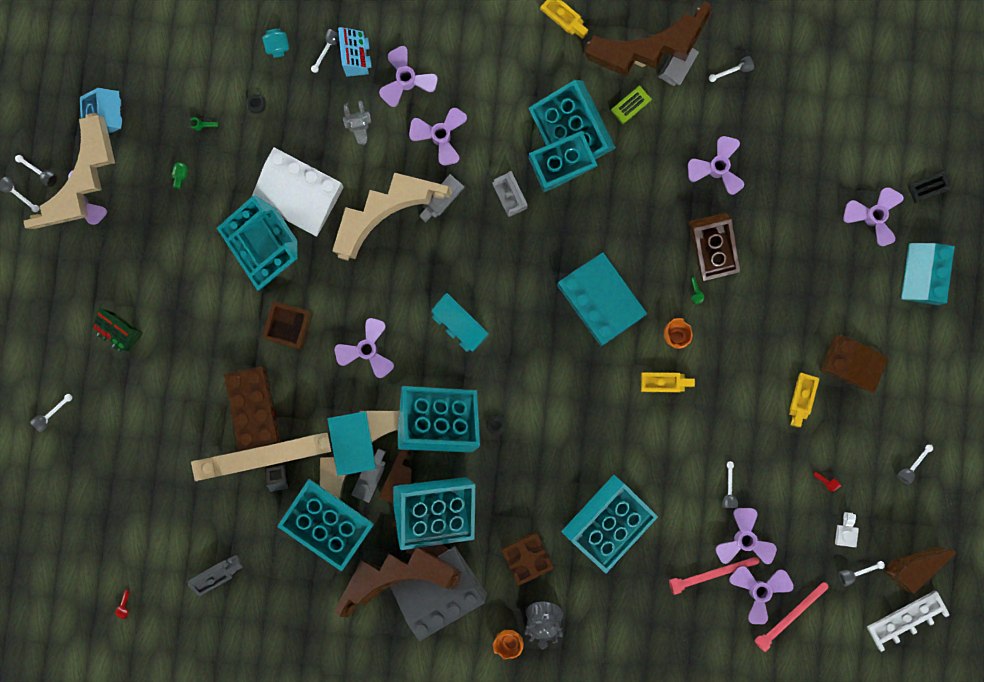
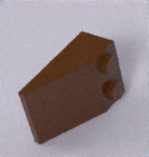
[689,212,740,281]
[820,335,888,393]
[884,546,956,594]

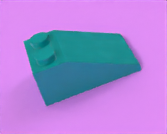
[529,131,598,192]

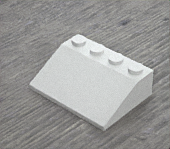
[252,148,344,237]

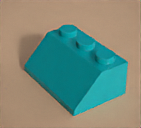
[901,243,955,305]
[431,293,489,353]

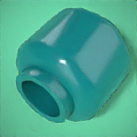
[262,28,289,58]

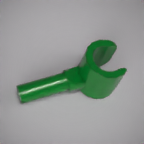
[190,117,218,131]
[691,277,704,305]

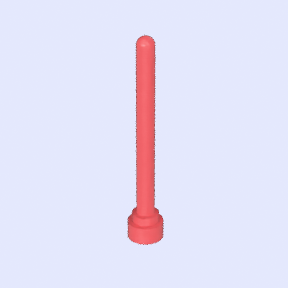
[669,557,759,595]
[754,582,828,652]

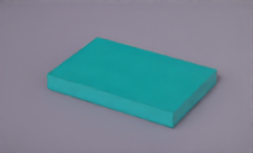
[327,411,377,476]

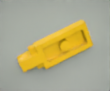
[540,0,588,39]
[641,373,695,392]
[789,373,819,427]

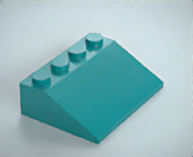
[529,80,616,159]
[557,253,647,347]
[398,386,480,452]
[561,475,658,573]
[393,477,475,550]
[277,479,374,572]

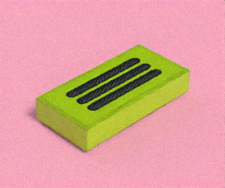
[611,85,652,125]

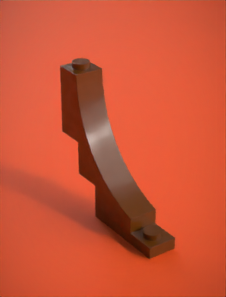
[585,1,712,77]
[379,449,451,556]
[333,547,462,617]

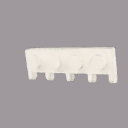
[867,591,949,652]

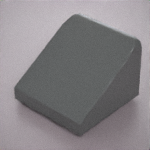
[266,465,289,492]

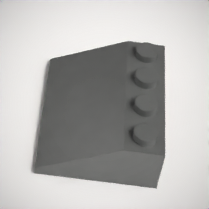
[391,546,487,641]

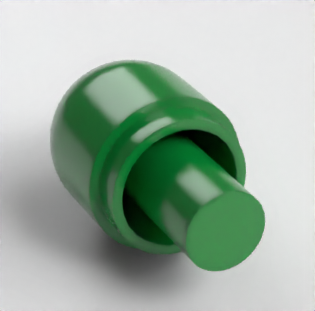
[171,162,188,189]

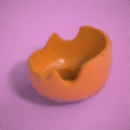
[664,318,693,349]
[493,630,524,659]

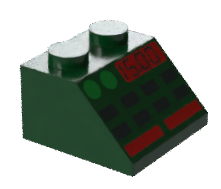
[92,307,143,352]

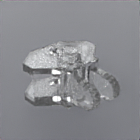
[343,100,371,145]

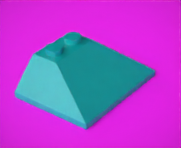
[217,195,298,291]

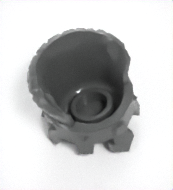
[525,601,564,650]

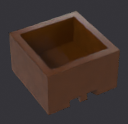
[262,301,313,350]
[501,531,554,586]

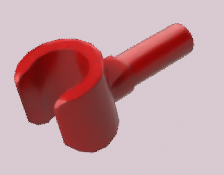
[813,472,841,492]
[115,590,130,619]

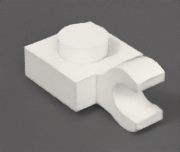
[835,512,859,547]

